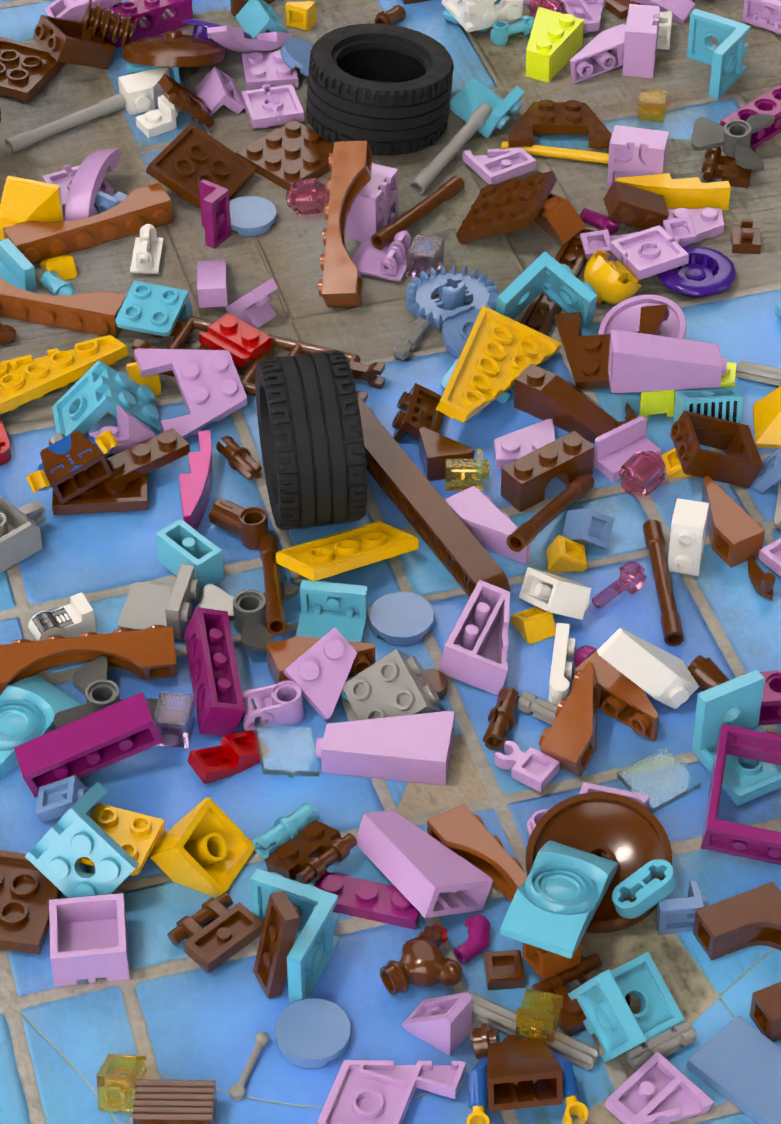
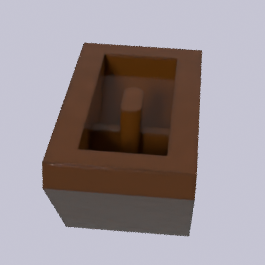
[419,426,474,481]

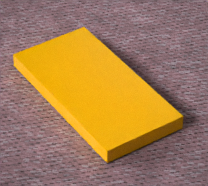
[276,521,419,581]

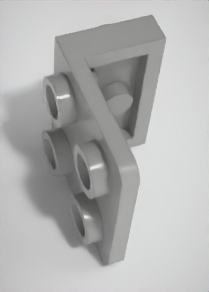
[118,564,200,639]
[343,649,441,720]

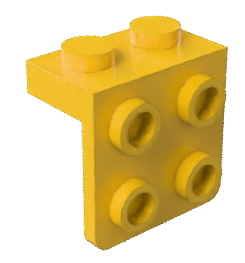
[79,803,166,876]

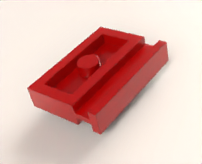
[199,313,272,368]

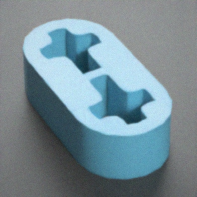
[612,859,677,919]

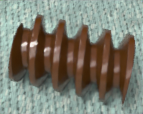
[81,0,138,47]

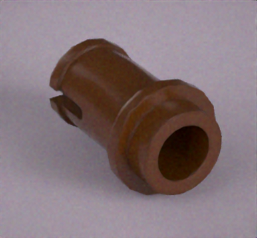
[375,5,406,25]

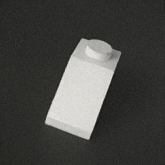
[118,67,170,116]
[519,567,592,620]

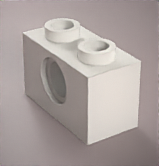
[667,498,709,576]

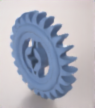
[405,264,499,330]

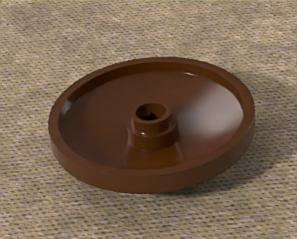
[123,30,226,67]
[526,792,672,933]

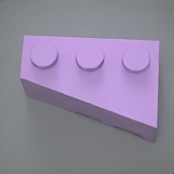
[439,580,510,696]

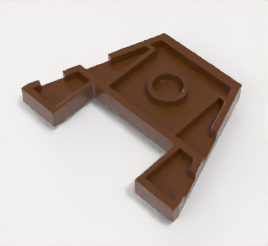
[508,100,612,148]
[554,305,669,389]

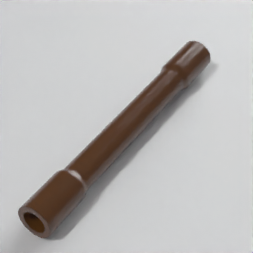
[371,176,465,249]
[507,473,595,552]
[642,520,684,646]
[259,534,287,635]

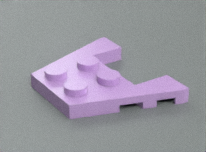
[134,348,247,439]
[317,1060,466,1124]

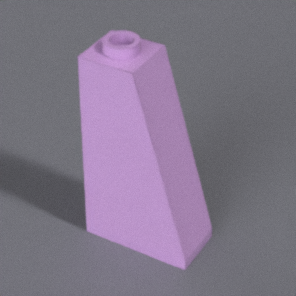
[608,330,727,393]
[315,711,455,786]
[356,810,493,918]

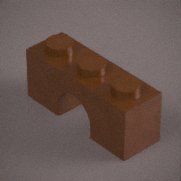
[501,431,594,512]

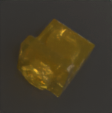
[638,89,667,121]
[445,448,489,491]
[516,988,564,1042]
[97,1054,147,1112]

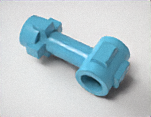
[490,15,535,46]

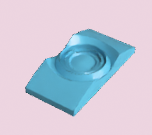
[0,675,82,779]
[500,840,619,959]

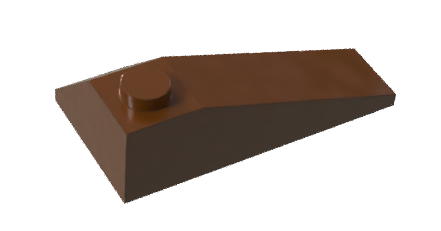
[514,364,619,444]

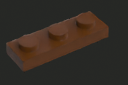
[102,428,190,491]
[253,891,301,999]

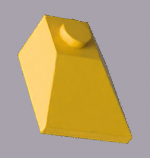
[0,176,64,240]
[753,386,781,449]
[150,797,256,898]

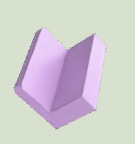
[195,67,245,117]
[593,416,661,483]

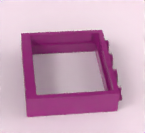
[700,724,781,865]

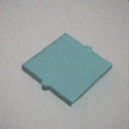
[255,724,320,778]
[617,747,701,813]

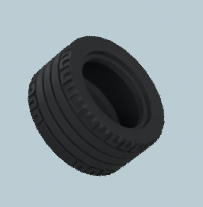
[306,23,454,156]
[255,350,367,530]

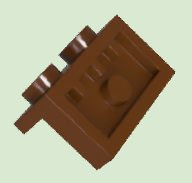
[392,383,444,442]

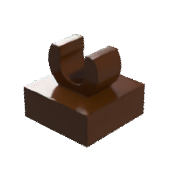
[731,219,761,254]

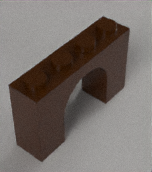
[693,881,781,1042]

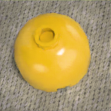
[584,249,641,304]

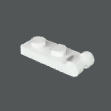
[548,623,575,705]

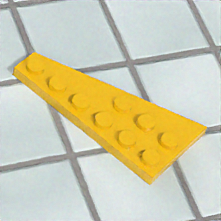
[436,305,562,423]
[0,335,128,415]

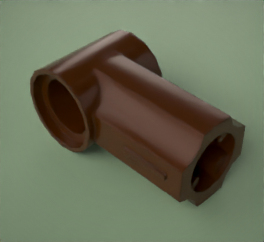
[209,498,269,549]

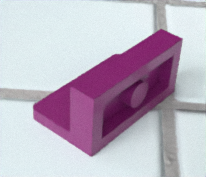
[199,179,232,249]

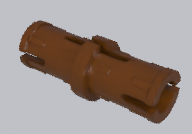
[483,688,520,750]

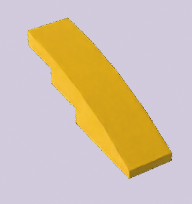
[615,173,731,210]

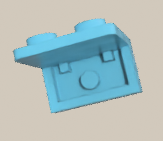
[450,78,525,139]
[115,280,193,337]
[295,580,368,643]

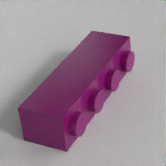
[14,692,164,798]

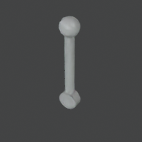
[229,1032,270,1101]

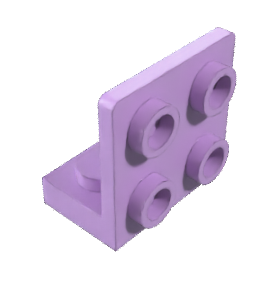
[742,0,781,35]

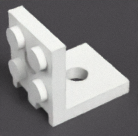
[441,0,523,32]

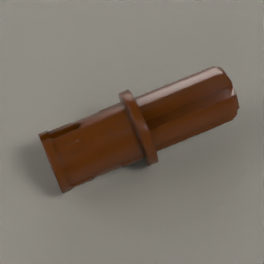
[216,436,262,480]

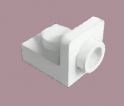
[135,95,178,138]

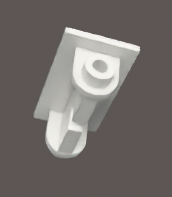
[130,224,164,275]

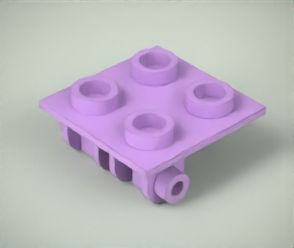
[352,231,418,282]

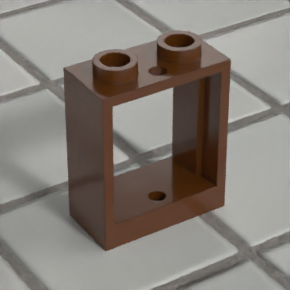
[33,15,116,70]
[670,411,764,488]

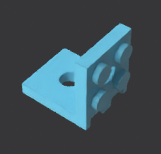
[687,9,751,100]
[496,251,597,328]
[52,360,161,436]
[691,669,781,806]
[25,782,139,898]
[250,868,340,1005]
[568,952,685,1063]

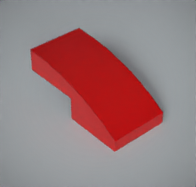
[187,730,269,783]

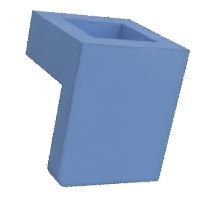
[561,508,614,549]

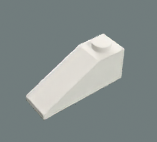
[597,628,699,709]

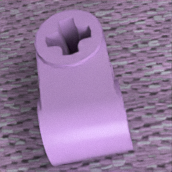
[242,680,304,735]

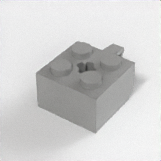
[0,495,46,573]

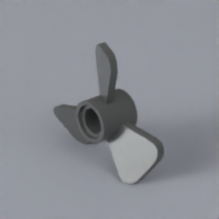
[691,114,775,170]
[196,582,298,653]
[54,656,161,729]

